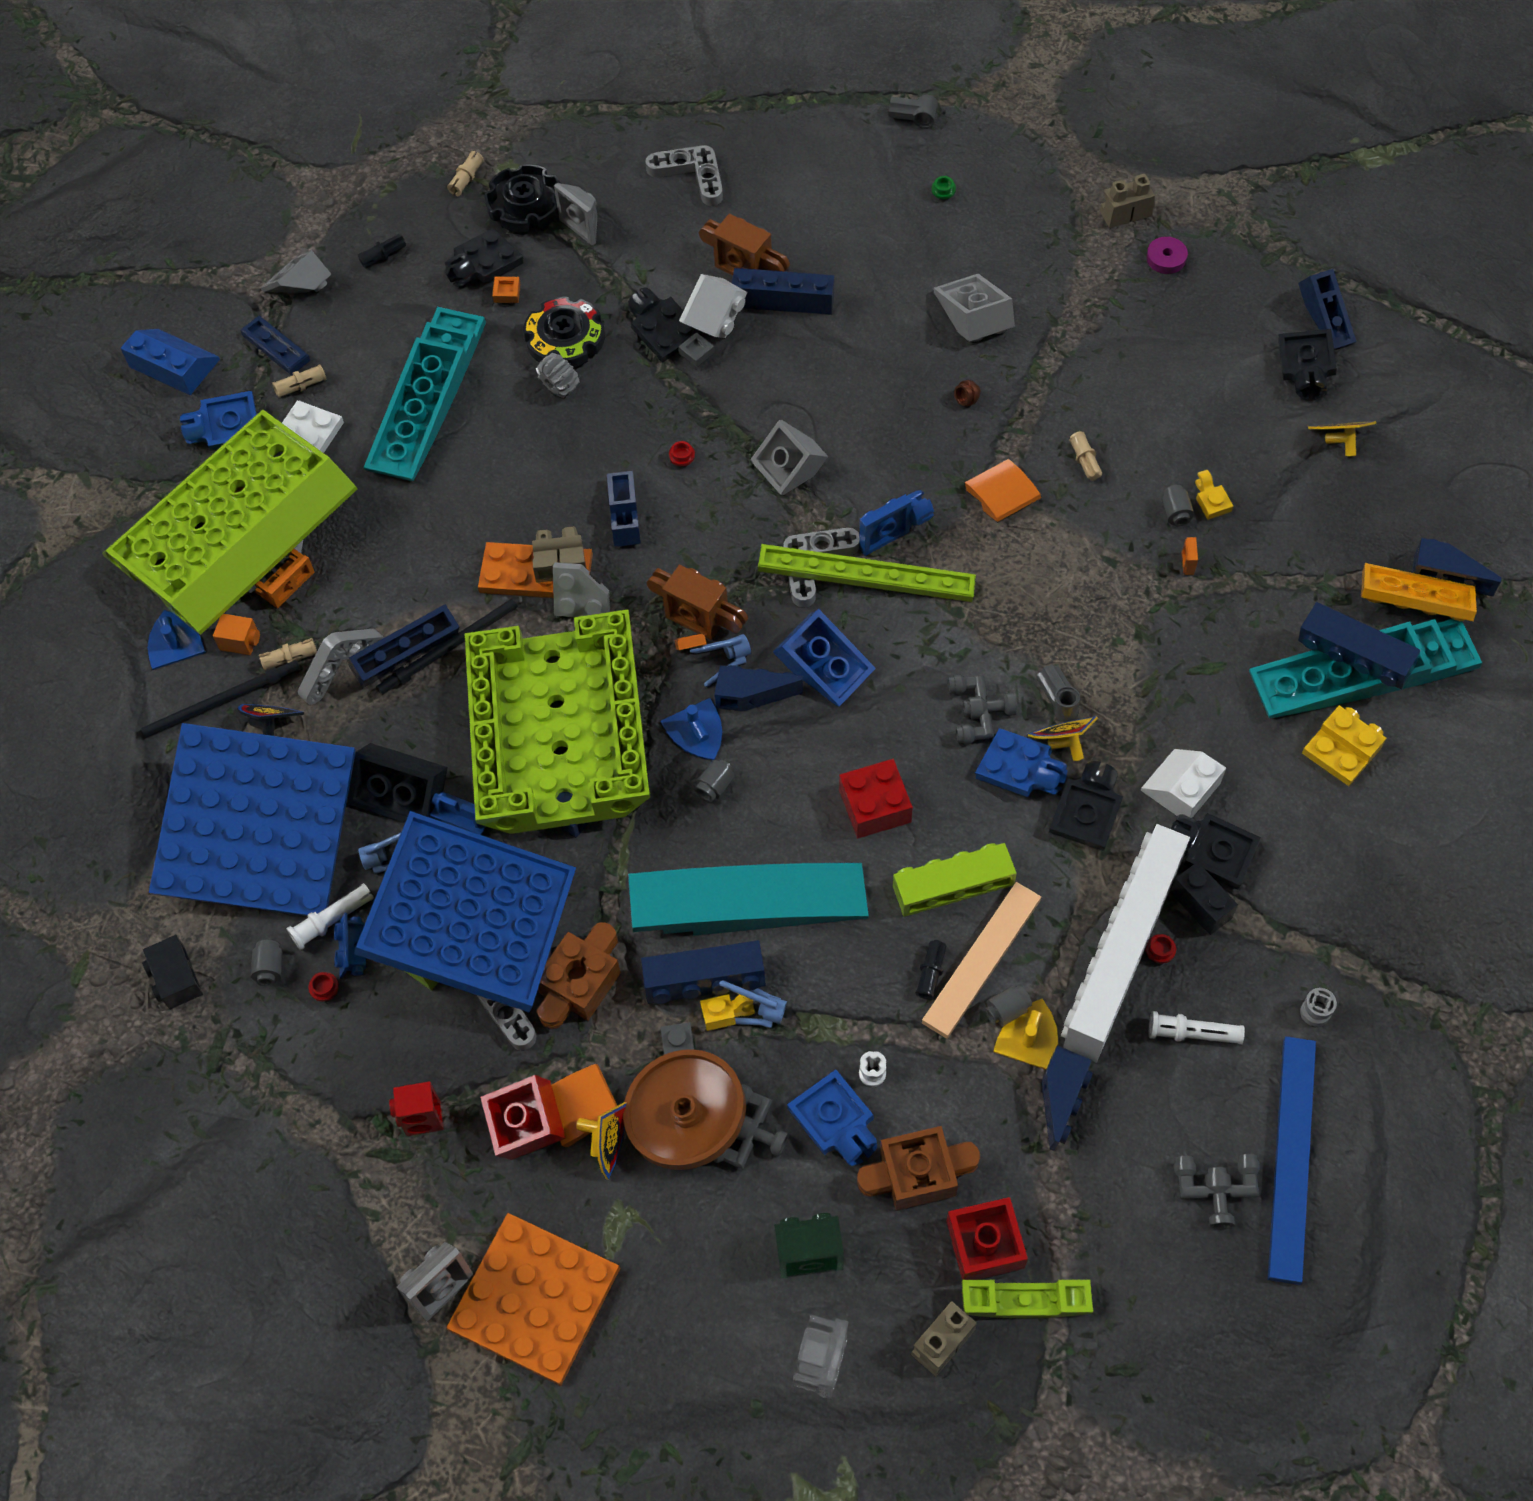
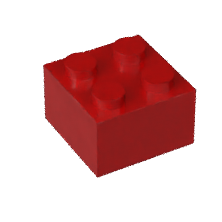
[839,758,913,839]
[480,1075,566,1160]
[946,1197,1028,1280]

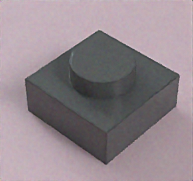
[678,332,715,367]
[661,1022,694,1055]

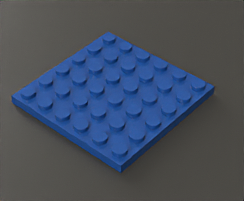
[149,723,356,916]
[354,811,576,1013]

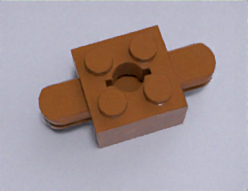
[699,214,790,275]
[646,564,748,641]
[537,922,621,1029]
[857,1126,980,1211]

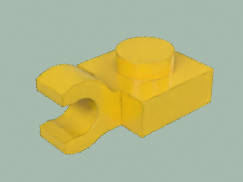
[1195,470,1233,520]
[700,994,755,1031]

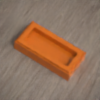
[674,634,706,650]

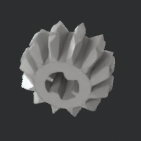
[536,353,580,398]

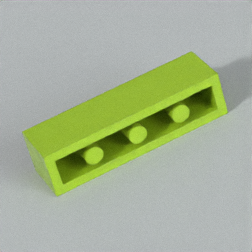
[893,843,1017,917]

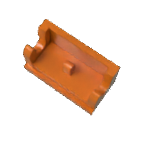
[255,549,315,609]

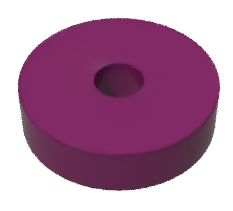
[1146,237,1188,274]

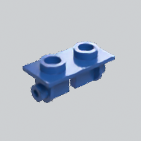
[430,792,486,835]
[334,912,366,979]

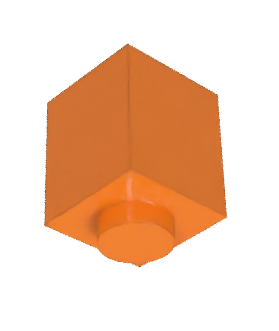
[213,614,260,655]

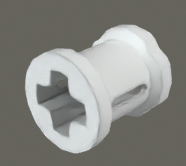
[859,1051,886,1087]

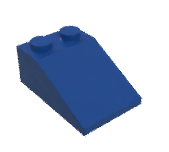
[773,609,876,707]

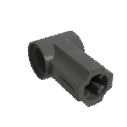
[889,95,938,128]
[1037,664,1080,722]

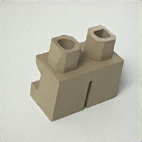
[1100,174,1155,228]
[532,527,586,583]
[911,1301,977,1377]

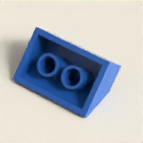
[121,329,220,395]

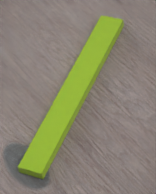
[758,544,976,602]

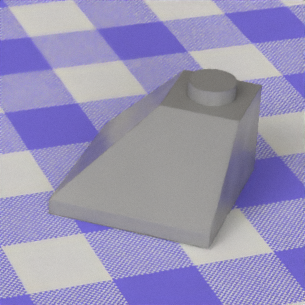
[554,183,597,246]
[260,250,331,293]
[750,420,828,495]

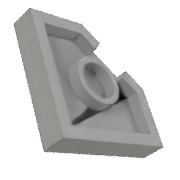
[553,562,610,617]

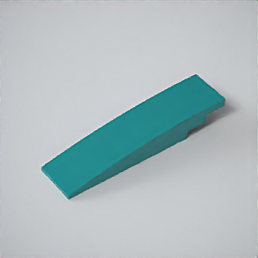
[363,307,486,481]
[1249,619,1482,718]
[628,863,869,936]

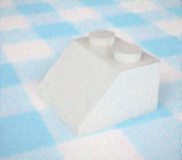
[679,274,748,338]
[1141,749,1226,818]

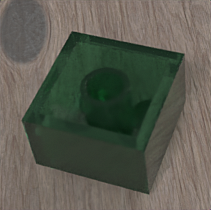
[774,1213,844,1278]

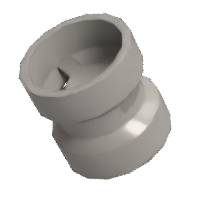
[1300,988,1337,1027]

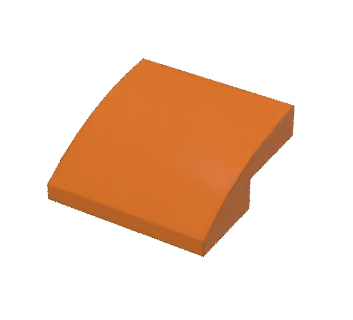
[965,459,1041,522]
[552,1064,618,1147]

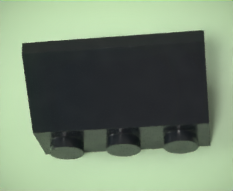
[347,743,448,822]

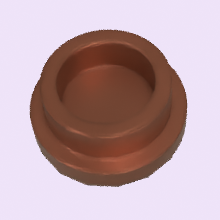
[954,380,981,406]

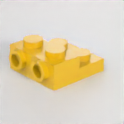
[1302,705,1386,786]

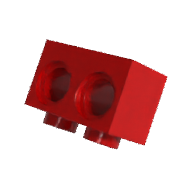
[389,1081,444,1136]

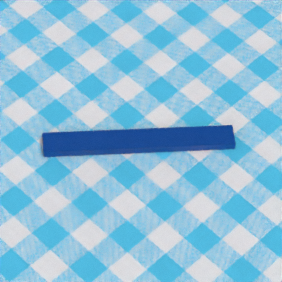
[1268,1036,1316,1285]

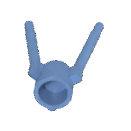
[689,634,751,687]
[359,832,401,874]
[719,981,787,1028]

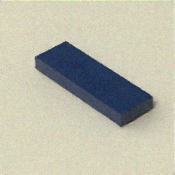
[240,315,310,376]

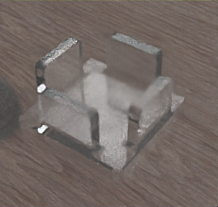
[793,1315,849,1400]

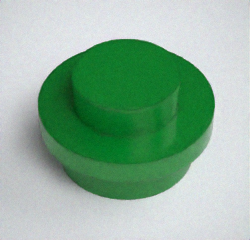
[932,176,956,199]

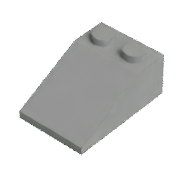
[933,274,1015,342]
[397,1242,474,1321]

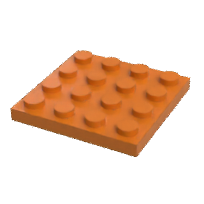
[446,1213,620,1386]

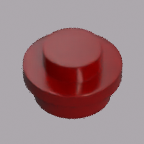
[669,441,695,466]
[1146,934,1176,964]
[308,972,339,1002]

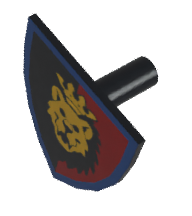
[238,704,304,736]

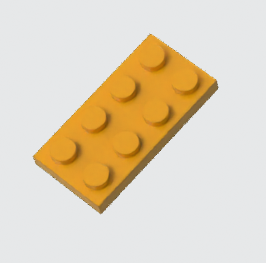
[1361,563,1477,621]

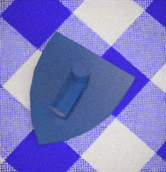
[148,610,206,670]
[660,698,722,760]

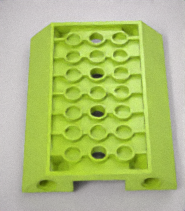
[102,410,357,635]
[465,609,650,834]

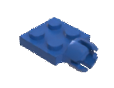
[180,391,257,451]
[859,490,934,556]
[975,728,1067,797]
[787,1070,877,1166]

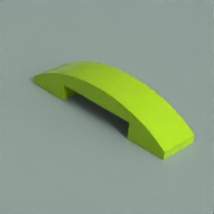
[962,1280,1093,1318]

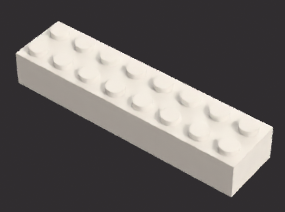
[1061,824,1190,1063]

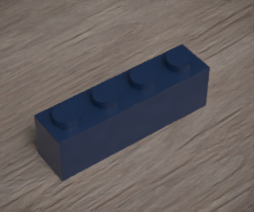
[732,268,834,315]
[1298,602,1421,690]
[348,604,460,688]
[641,940,766,1004]

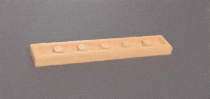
[922,882,1041,1039]

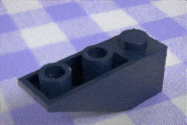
[714,665,803,711]
[1041,1045,1093,1151]

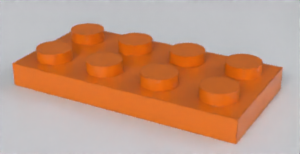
[478,542,593,598]

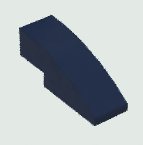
[607,471,641,547]

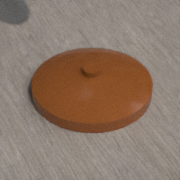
[623,1049,746,1170]

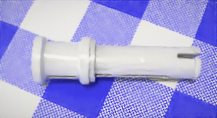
[286,883,374,950]
[1149,1011,1245,1045]

